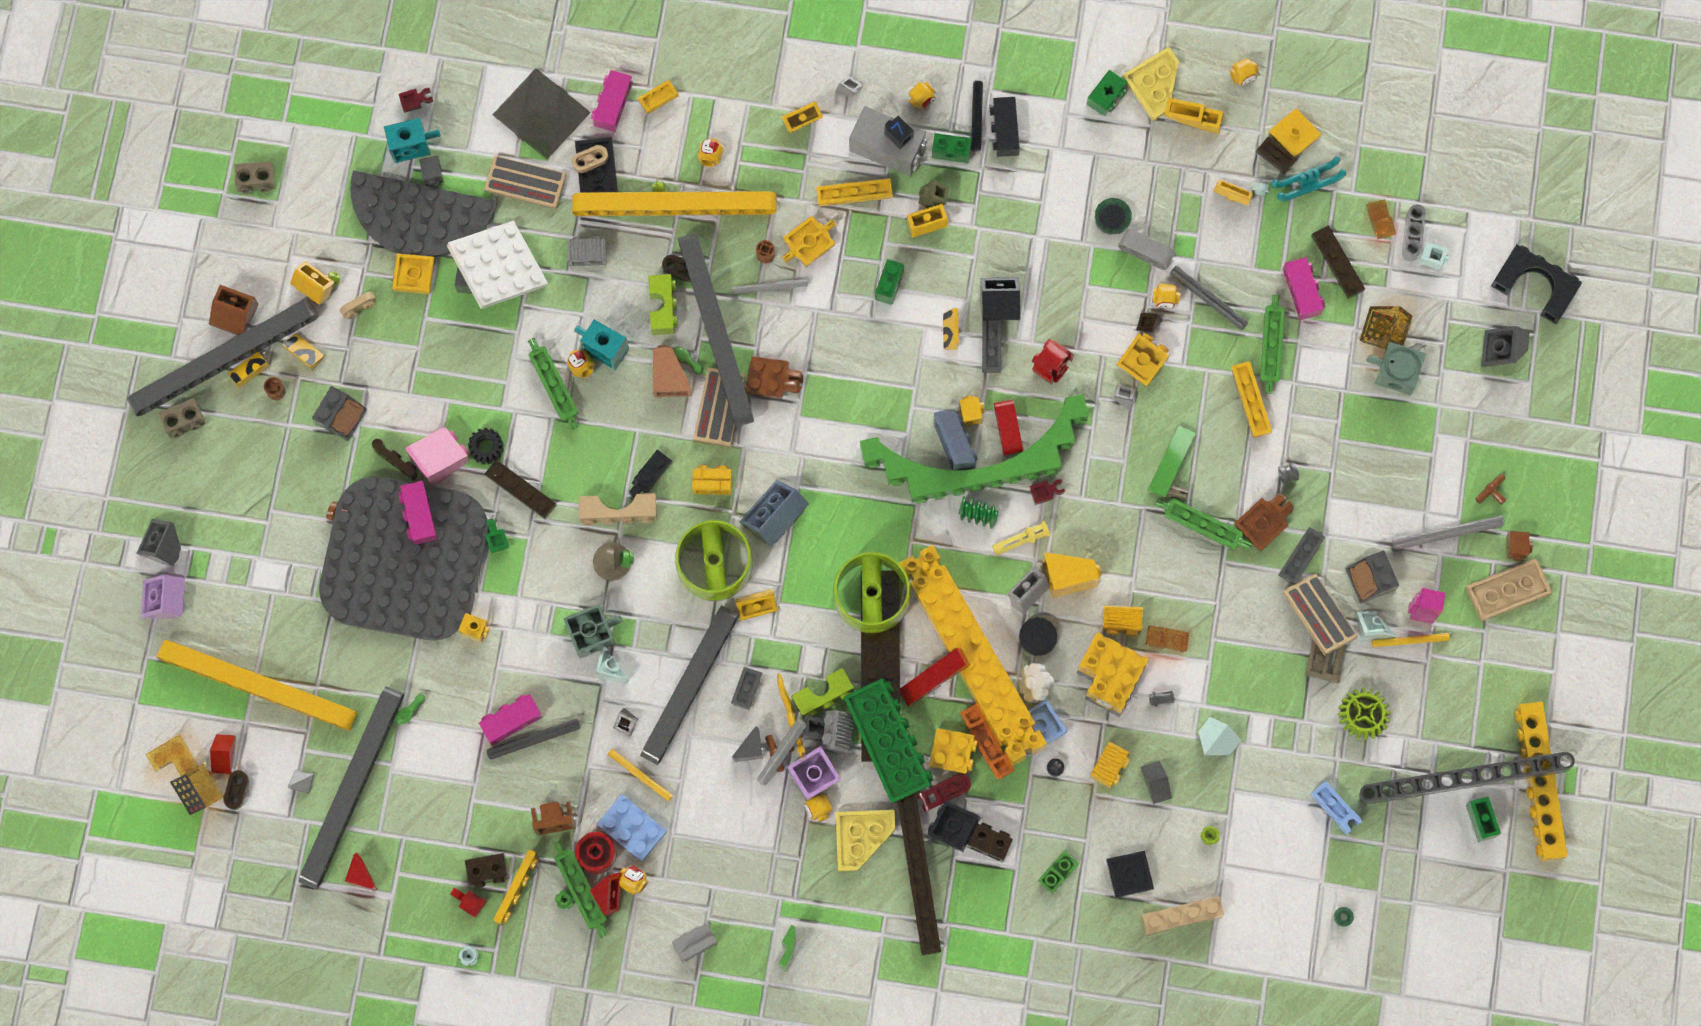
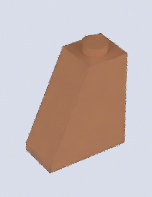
[653,345,692,397]

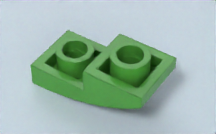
[1038,851,1080,894]

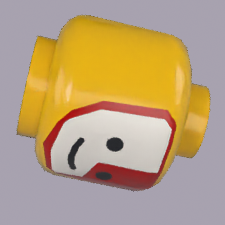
[1230,59,1259,86]
[908,82,936,109]
[697,138,724,167]
[1152,283,1180,309]
[567,349,595,378]
[804,793,833,822]
[619,865,648,895]

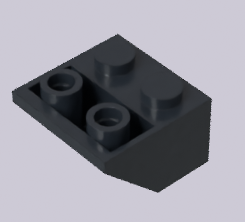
[979,278,1020,321]

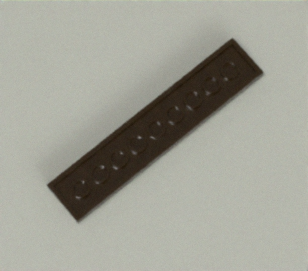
[861,570,900,762]

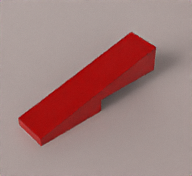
[900,648,971,706]

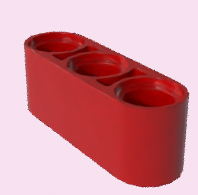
[994,399,1023,455]

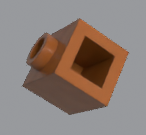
[1506,531,1533,561]

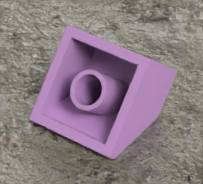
[141,574,185,619]
[787,746,841,800]

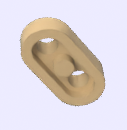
[572,145,608,173]
[339,292,376,319]

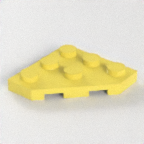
[1122,47,1179,121]
[836,810,895,872]

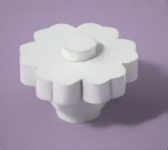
[1019,663,1054,703]

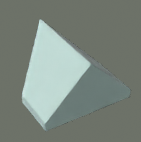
[1357,610,1398,642]
[596,647,629,684]
[1198,717,1241,756]

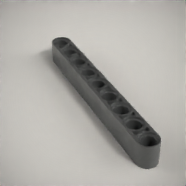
[640,605,739,765]

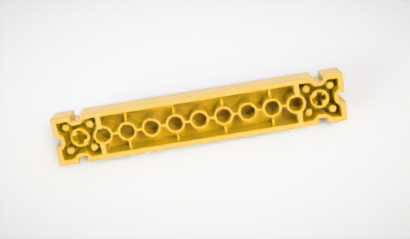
[899,545,1047,766]

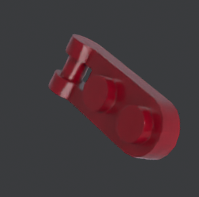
[916,773,971,812]

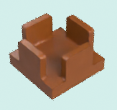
[531,801,576,836]

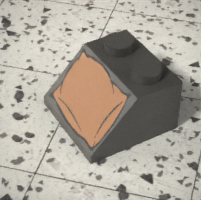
[312,386,367,441]
[1345,550,1399,604]

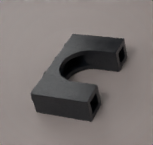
[1491,244,1582,324]

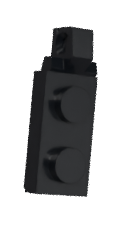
[629,449,672,498]

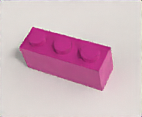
[591,70,633,132]
[1282,257,1325,320]
[398,481,437,545]
[1408,588,1446,624]
[479,694,543,746]

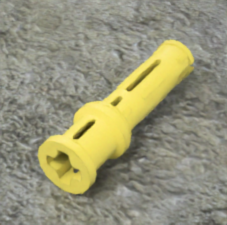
[992,520,1051,556]

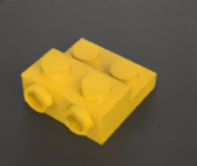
[1116,333,1171,386]
[929,728,978,775]

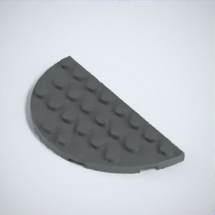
[350,170,498,257]

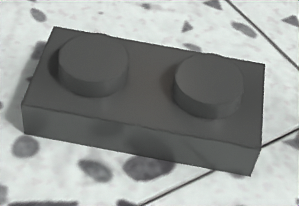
[731,667,762,710]

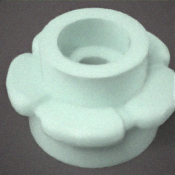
[1251,183,1270,196]
[459,946,479,966]

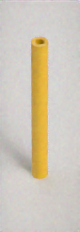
[1371,633,1450,648]
[607,749,673,802]

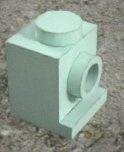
[1418,241,1449,270]

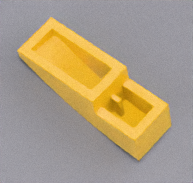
[1164,98,1224,134]

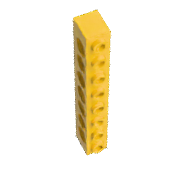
[1514,702,1568,862]

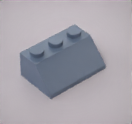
[933,410,978,470]
[739,480,809,547]

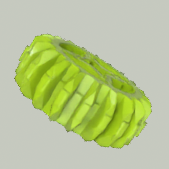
[1338,687,1391,740]

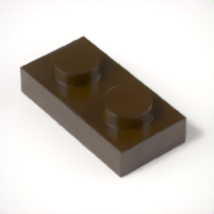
[1256,136,1297,175]

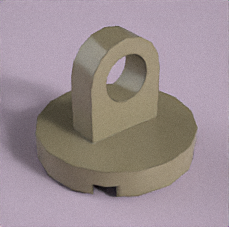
[593,543,631,581]

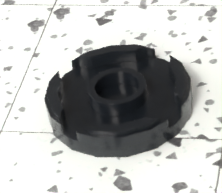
[1019,617,1058,656]

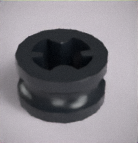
[1047,758,1064,777]

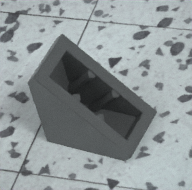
[803,715,825,741]
[732,726,763,762]
[1141,761,1172,804]

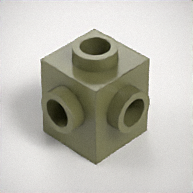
[919,180,949,209]

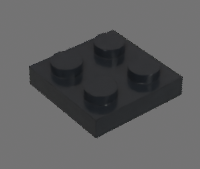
[1106,851,1154,898]

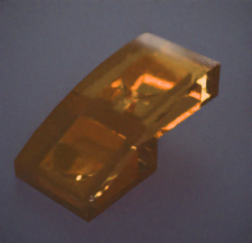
[1366,199,1396,240]
[1145,625,1189,652]

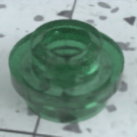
[1334,907,1354,927]

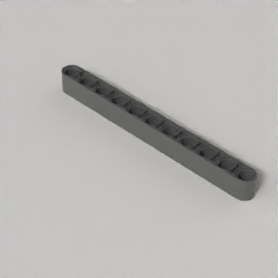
[678,233,754,427]
[127,299,318,416]
[299,686,404,889]
[1359,752,1575,804]

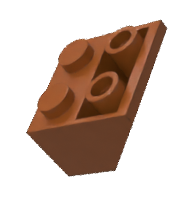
[209,285,259,336]

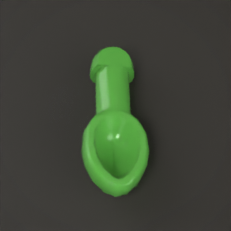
[673,347,703,374]
[396,694,425,725]

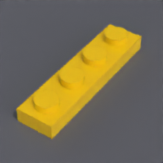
[816,178,893,207]
[1231,361,1272,438]
[493,849,539,926]

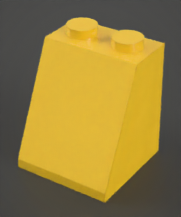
[1042,553,1102,599]

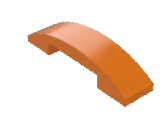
[960,704,1015,780]

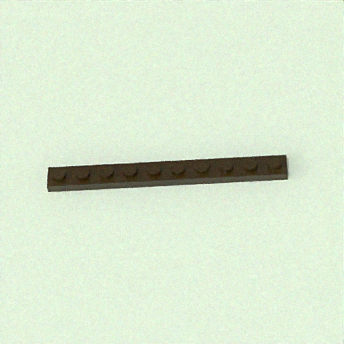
[897,793,941,956]

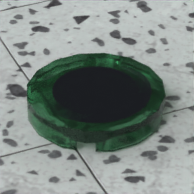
[1094,198,1132,235]

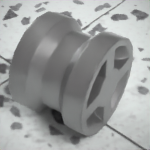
[1278,462,1299,485]

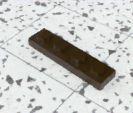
[1311,225,1365,299]
[484,459,557,520]

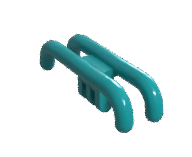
[1271,156,1347,202]

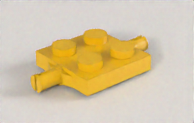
[782,216,836,267]

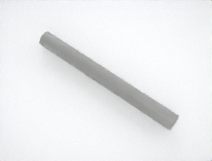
[732,279,808,294]

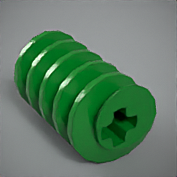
[958,496,1000,529]

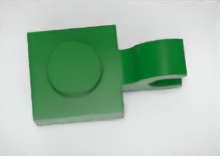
[485,518,509,554]

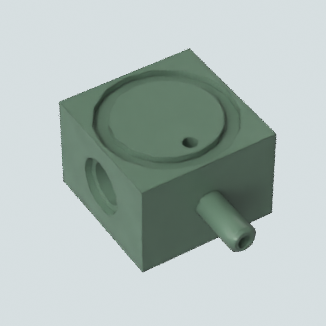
[1367,342,1426,395]
[563,604,623,659]

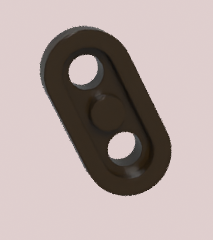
[662,255,691,282]
[223,770,249,810]

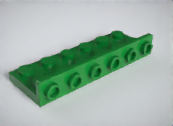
[844,679,934,804]

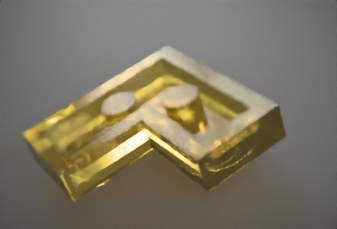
[146,734,200,778]

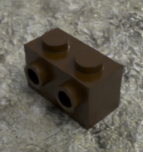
[967,822,1013,863]
[465,853,509,888]

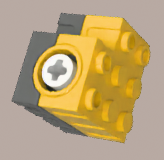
[1077,632,1149,717]

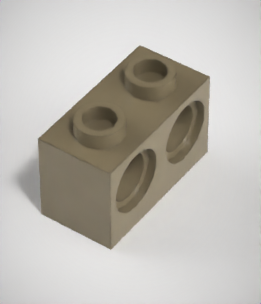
[234,162,276,193]
[158,398,205,438]

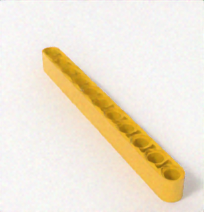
[572,191,777,216]
[156,639,358,731]

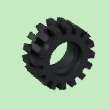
[468,428,504,465]

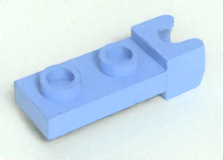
[1310,781,1362,835]

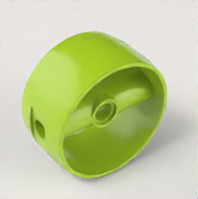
[675,520,753,601]
[833,552,911,633]

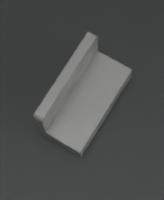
[672,924,717,963]

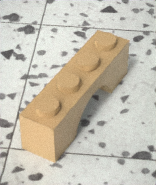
[579,493,657,526]
[1140,896,1224,937]

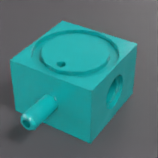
[383,118,441,164]
[574,319,629,370]

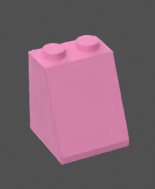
[405,427,469,487]

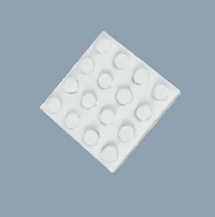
[447,221,548,309]

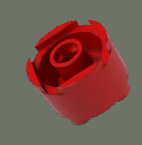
[1032,339,1074,385]
[575,832,616,874]

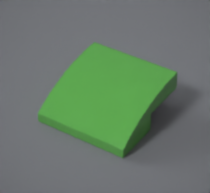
[778,925,796,971]

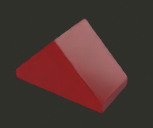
[210,734,236,774]
[345,853,378,891]
[590,872,622,915]

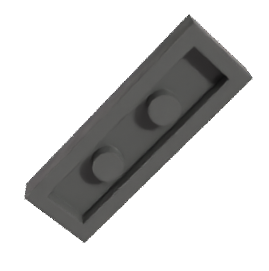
[982,320,1001,373]
[1278,527,1325,585]

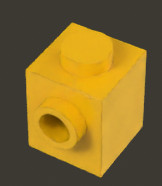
[959,395,985,427]
[458,613,490,642]

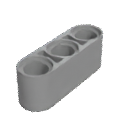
[1402,204,1426,261]
[1118,229,1175,270]

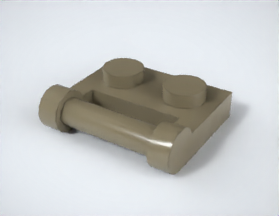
[1305,639,1347,684]

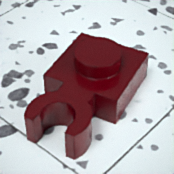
[398,88,433,113]
[1029,479,1065,505]

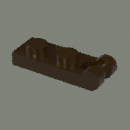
[372,439,418,481]

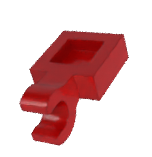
[450,887,486,918]

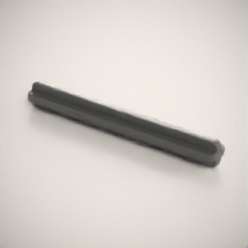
[1170,266,1248,330]
[486,719,580,760]

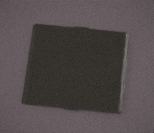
[492,68,590,159]

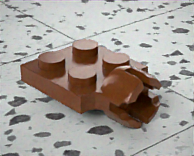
[745,356,803,399]
[1234,494,1294,552]

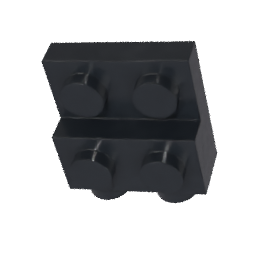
[928,800,981,852]

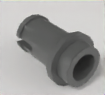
[1149,691,1174,707]

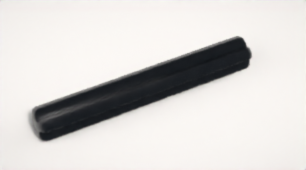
[971,80,983,151]

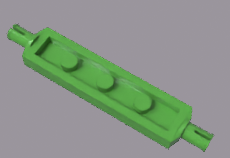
[1260,294,1285,394]
[528,338,579,430]
[1155,498,1252,551]
[553,840,608,938]

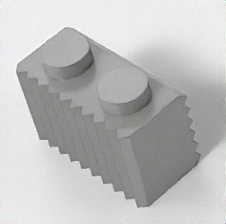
[567,236,607,266]
[1008,567,1050,614]
[822,710,854,754]

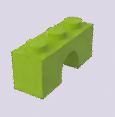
[648,274,678,335]
[791,668,854,719]

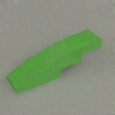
[1148,425,1196,498]

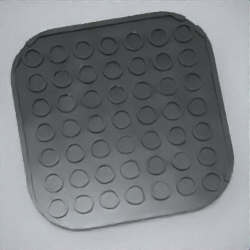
[319,477,489,641]

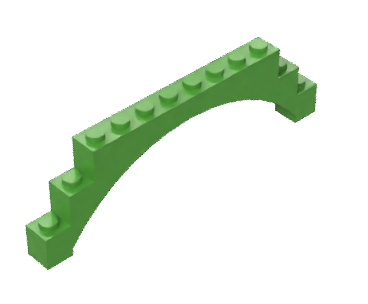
[860,394,1089,504]

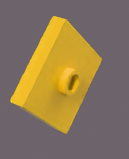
[1268,108,1321,157]
[392,253,435,294]

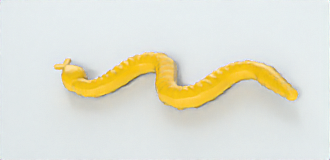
[777,673,806,761]

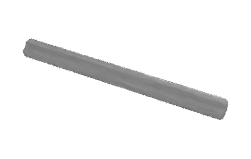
[1392,516,1504,550]

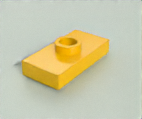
[637,80,679,115]
[1213,179,1254,206]

